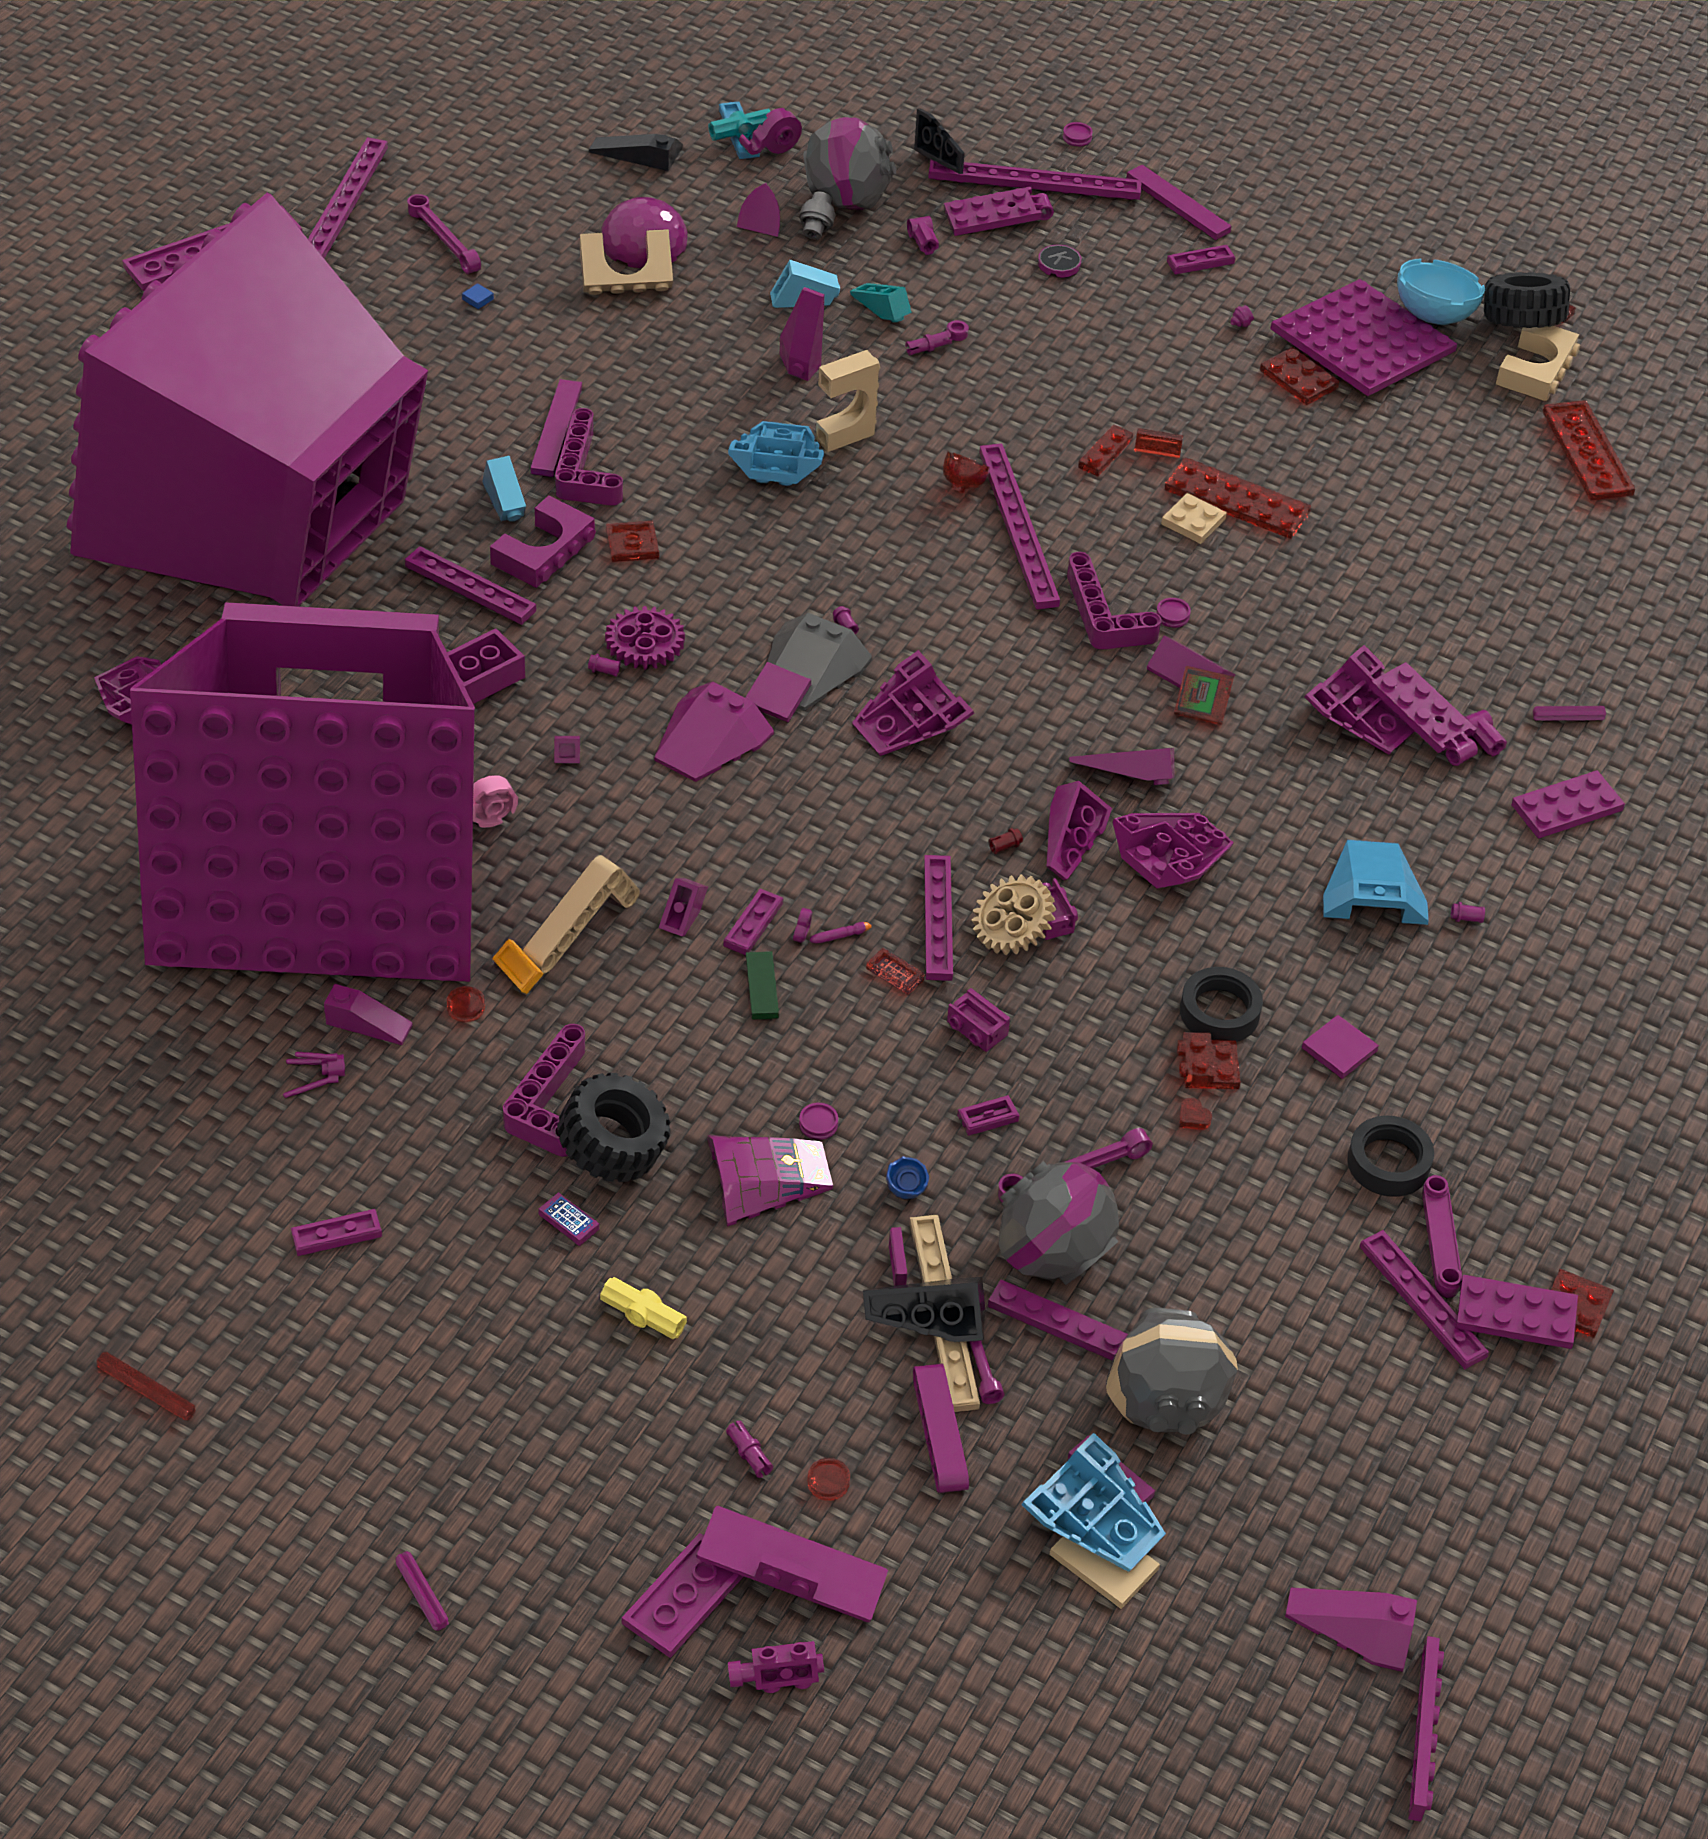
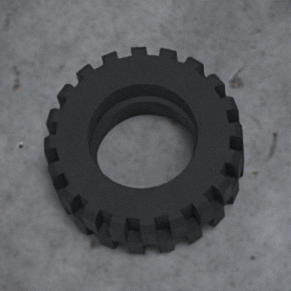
[1484,272,1570,328]
[558,1073,671,1182]

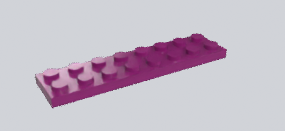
[122,205,303,291]

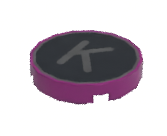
[1038,245,1082,278]

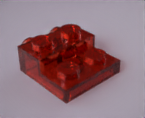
[1177,1032,1241,1089]

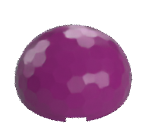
[601,197,688,269]

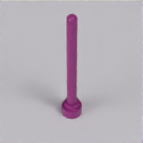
[969,1340,1004,1404]

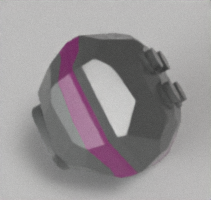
[803,117,896,210]
[998,1161,1119,1285]

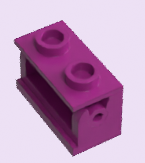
[1031,878,1078,940]
[947,988,1010,1052]

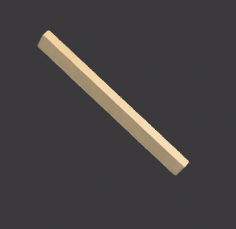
[910,1215,980,1412]

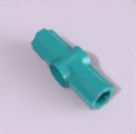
[708,108,771,141]

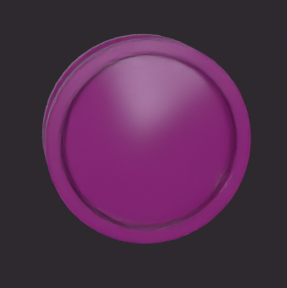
[1063,122,1093,147]
[1156,598,1191,628]
[799,1103,838,1140]

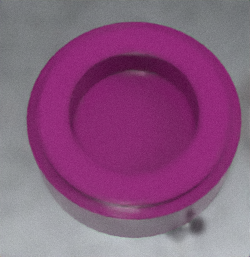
[946,320,969,341]

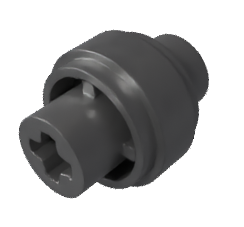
[799,192,835,240]

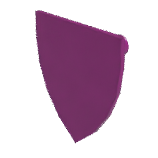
[737,183,780,237]

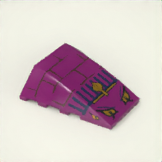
[707,1135,833,1227]

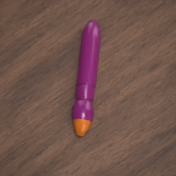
[809,922,872,943]

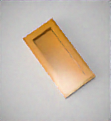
[492,939,544,994]

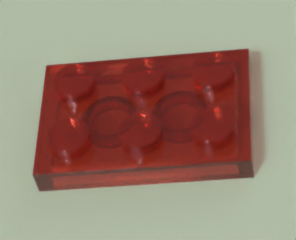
[1260,347,1340,406]

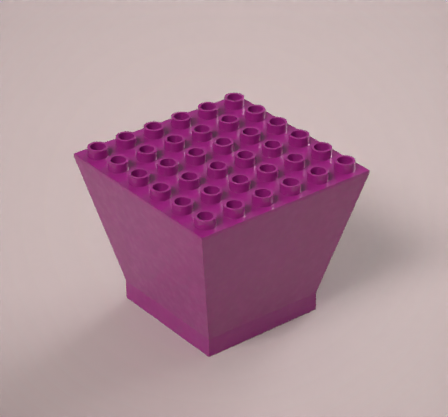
[66,192,428,607]
[130,602,475,982]

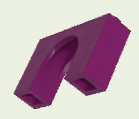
[490,495,596,588]

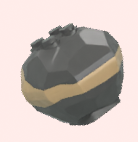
[1106,1308,1238,1434]

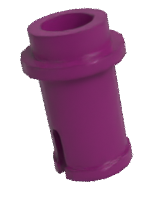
[833,606,859,634]
[588,654,621,677]
[1451,902,1485,923]

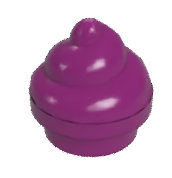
[1231,305,1254,327]

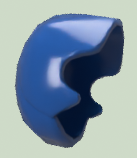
[886,1156,929,1199]

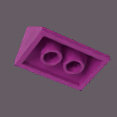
[1147,635,1235,699]

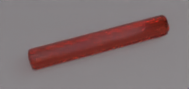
[96,1352,196,1420]

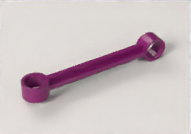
[407,194,481,274]
[998,1128,1153,1203]

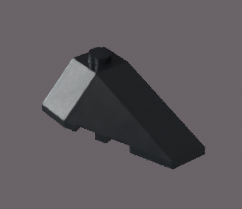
[914,108,965,174]
[589,134,683,171]
[863,1277,985,1342]

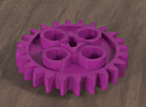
[605,606,685,669]

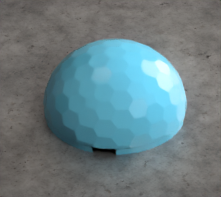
[1397,259,1485,325]

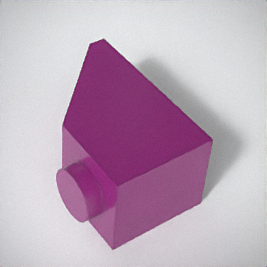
[659,878,708,937]

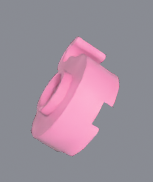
[473,776,518,828]

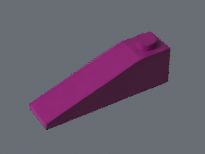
[1046,781,1112,880]

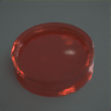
[447,986,485,1022]
[808,1458,850,1500]

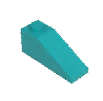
[850,283,912,322]

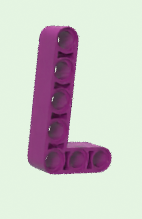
[555,408,623,505]
[1067,552,1161,649]
[503,1024,585,1157]

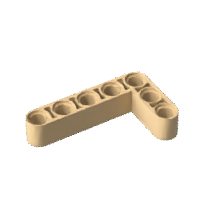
[523,855,640,973]

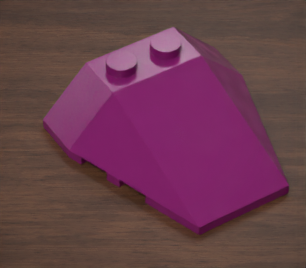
[1305,645,1415,755]
[852,650,975,756]
[94,656,161,725]
[654,682,774,782]

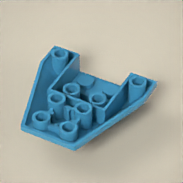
[1323,840,1429,925]

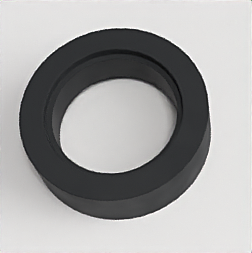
[1180,967,1263,1044]
[1347,1115,1434,1197]

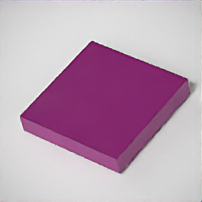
[745,662,811,722]
[1302,1015,1379,1079]

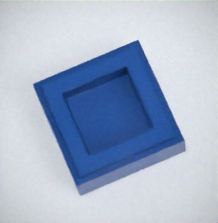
[462,283,494,309]

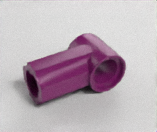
[907,216,939,255]
[1464,709,1507,757]

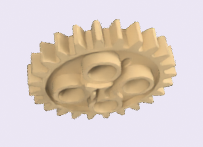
[972,874,1056,955]

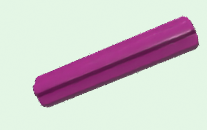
[1533,706,1606,721]
[395,1551,449,1631]

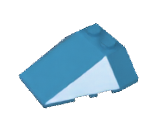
[728,421,824,486]
[1021,1433,1166,1572]

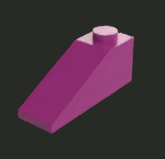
[324,984,413,1045]

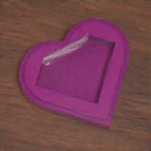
[793,908,813,943]

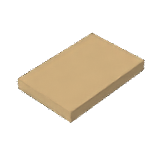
[1050,1537,1160,1609]

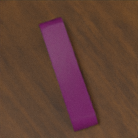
[913,1363,969,1493]

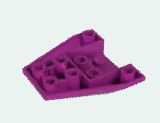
[1113,813,1234,888]

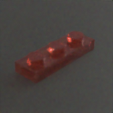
[1078,424,1133,477]

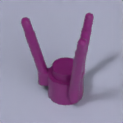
[283,1052,345,1098]

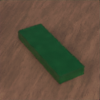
[746,951,779,1020]

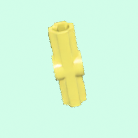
[600,1277,687,1339]

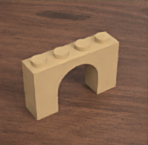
[579,230,673,295]
[1496,326,1580,401]
[816,350,880,452]

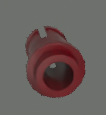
[988,828,1023,854]

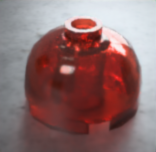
[943,451,990,493]

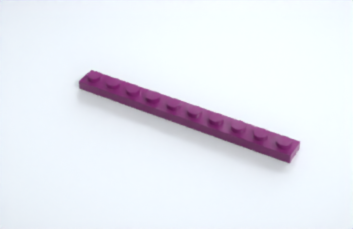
[308,137,388,259]
[928,159,1142,200]
[979,443,1060,609]

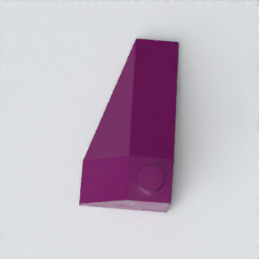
[779,287,825,381]
[1069,748,1174,785]
[1285,1588,1417,1672]

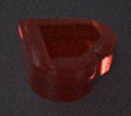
[1179,1098,1212,1130]

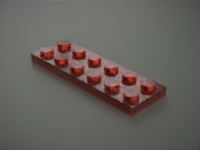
[1542,400,1636,501]
[1164,457,1311,539]

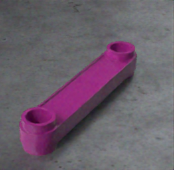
[1422,1175,1462,1298]

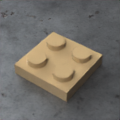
[1161,493,1227,544]

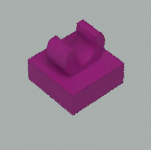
[554,736,580,763]

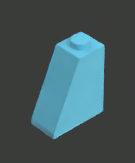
[770,260,840,308]
[482,456,526,521]

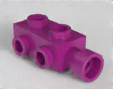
[728,1641,824,1693]

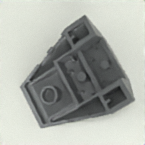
[768,613,872,711]

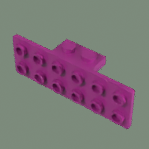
[696,1506,888,1622]

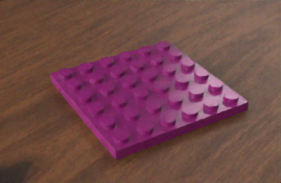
[1270,279,1457,396]

